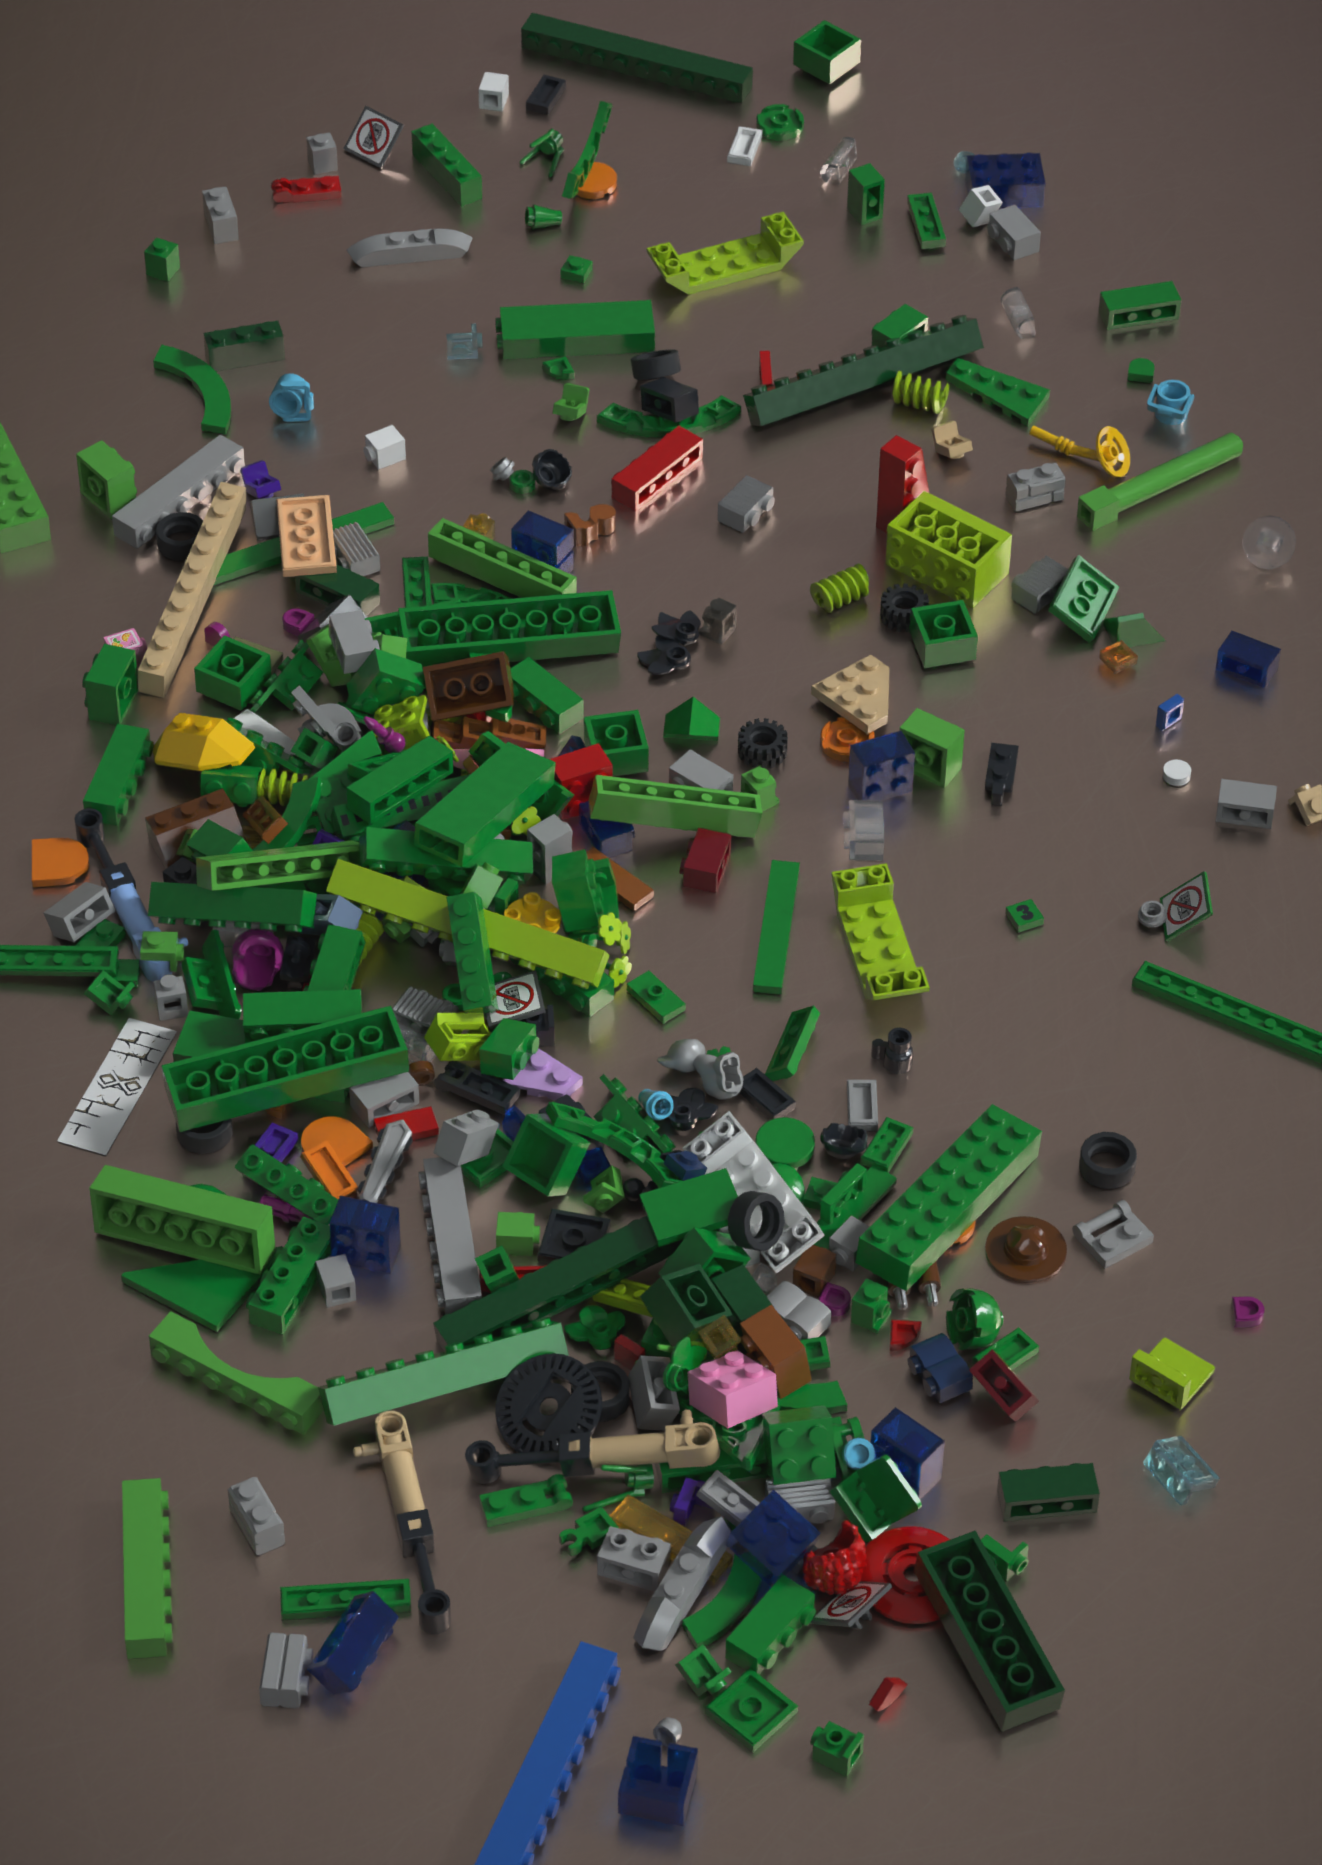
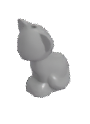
[657,1039,744,1100]

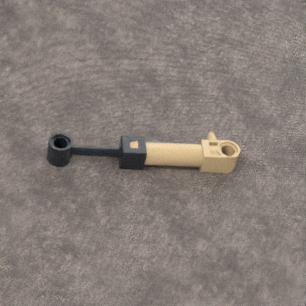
[465,1409,720,1484]
[353,1411,451,1634]

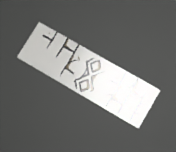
[57,1018,177,1155]

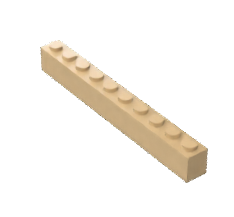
[138,482,246,698]

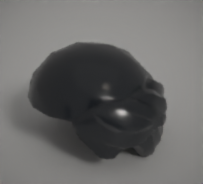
[532,449,572,490]
[820,1123,868,1160]

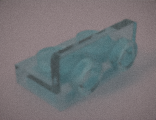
[1143,1436,1220,1505]

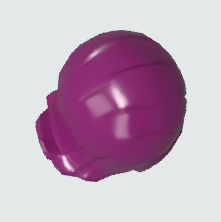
[232,928,284,991]

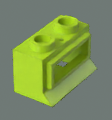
[424,1013,491,1061]

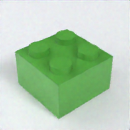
[76,440,137,520]
[897,708,965,788]

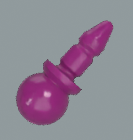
[364,716,405,753]

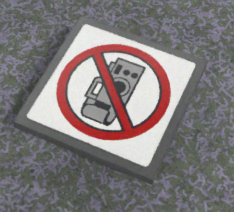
[343,105,404,169]
[486,970,546,1030]
[811,1581,892,1629]

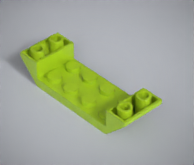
[646,212,804,295]
[831,863,930,1000]

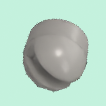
[653,1717,682,1747]

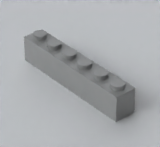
[112,434,245,549]
[418,1157,482,1315]

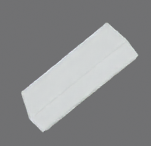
[727,127,762,166]

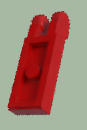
[271,175,342,203]

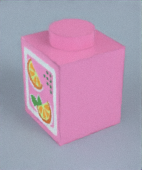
[103,628,147,667]

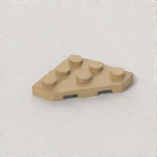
[811,655,889,734]

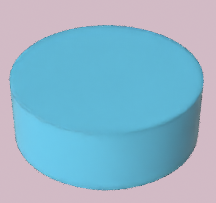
[842,1438,875,1470]

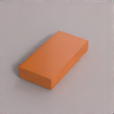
[300,1139,358,1201]

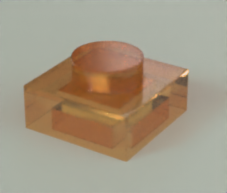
[1099,640,1138,674]

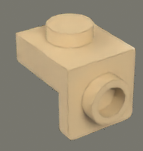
[931,420,973,459]
[1288,784,1322,826]

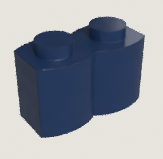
[907,1333,973,1403]

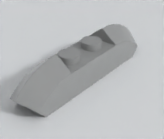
[347,229,472,267]
[633,1516,732,1651]

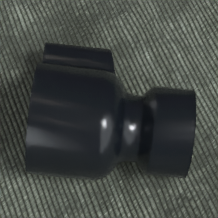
[871,1027,913,1074]

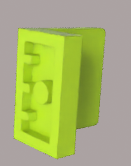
[371,695,430,756]
[1129,1338,1215,1410]

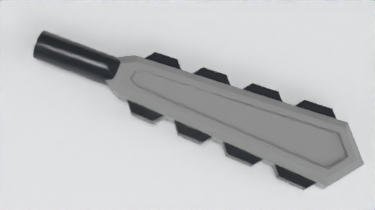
[349,1120,413,1233]

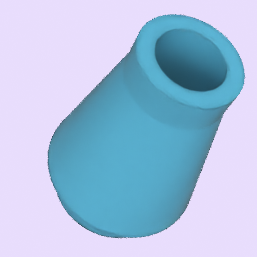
[638,1089,673,1120]

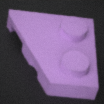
[502,1048,583,1100]

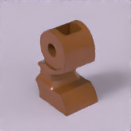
[564,504,616,547]

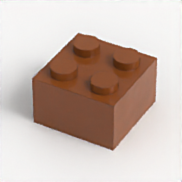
[740,1304,812,1400]

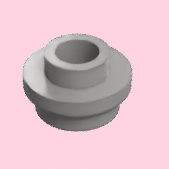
[490,457,515,481]
[1138,901,1167,927]

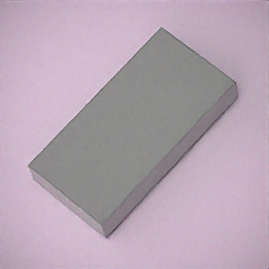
[847,1080,878,1131]

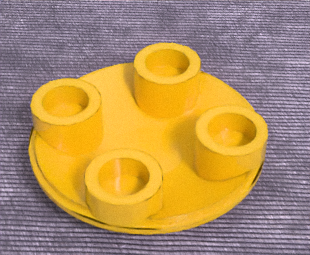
[504,892,561,934]

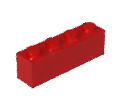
[611,426,703,512]

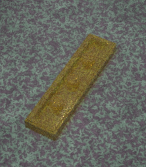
[610,1495,733,1583]

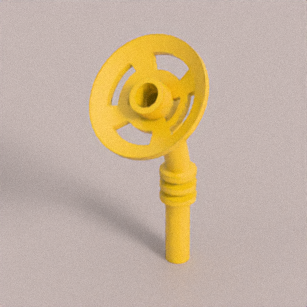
[1029,425,1130,478]

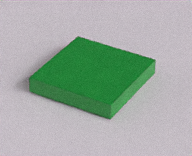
[461,1128,513,1189]
[705,1668,798,1752]

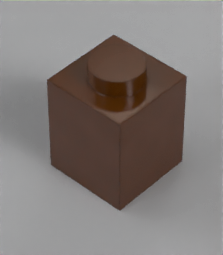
[792,1245,837,1298]

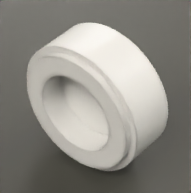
[1163,760,1191,786]

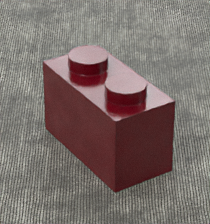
[679,828,731,893]
[969,1349,1039,1422]

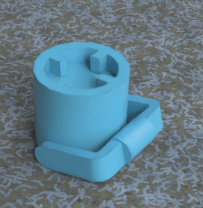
[269,373,314,422]
[1147,380,1194,425]

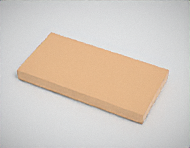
[276,495,337,577]

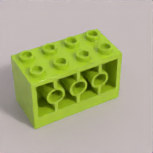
[885,491,1012,608]

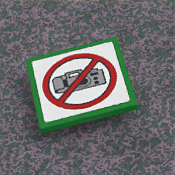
[1160,871,1213,942]

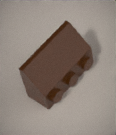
[423,651,514,721]
[145,788,248,869]

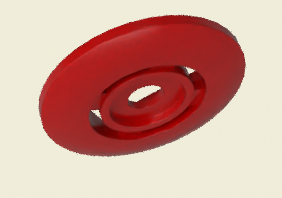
[861,1526,950,1624]

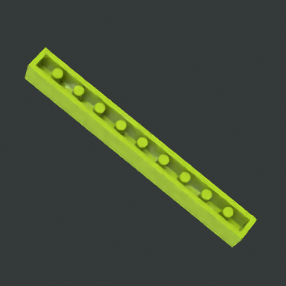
[326,859,610,990]

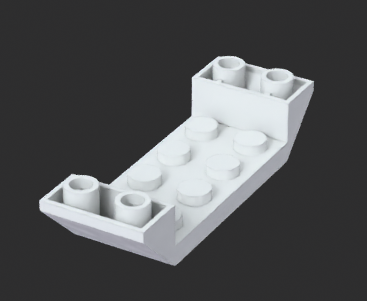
[682,1111,825,1273]

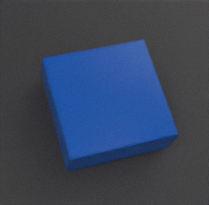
[1156,694,1184,731]

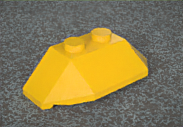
[153,713,255,771]

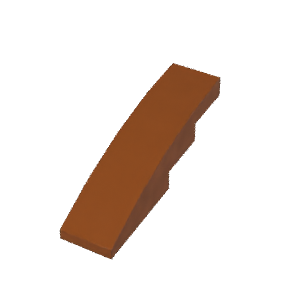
[431,717,546,750]

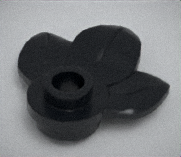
[651,610,701,645]
[637,635,691,675]
[668,1088,718,1131]

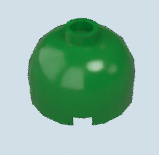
[946,1288,1003,1350]

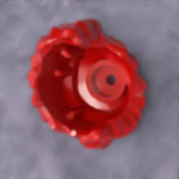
[803,1520,867,1595]

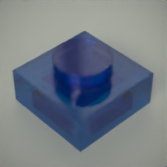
[577,1147,611,1184]

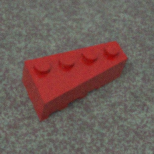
[876,435,929,533]

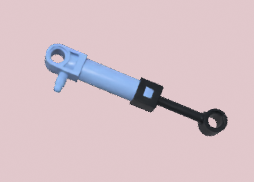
[74,808,189,982]

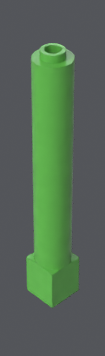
[1077,432,1243,531]

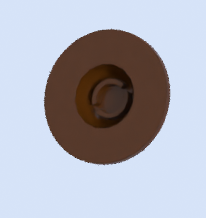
[985,1216,1067,1283]

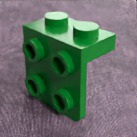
[829,1455,922,1543]

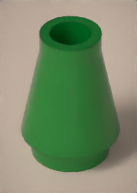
[525,205,562,229]

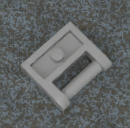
[1072,1199,1154,1269]

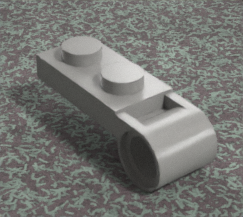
[291,686,361,752]

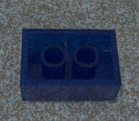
[965,153,1046,209]

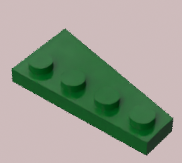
[946,358,1050,427]
[468,731,574,821]

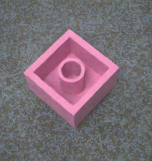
[688,1351,778,1428]

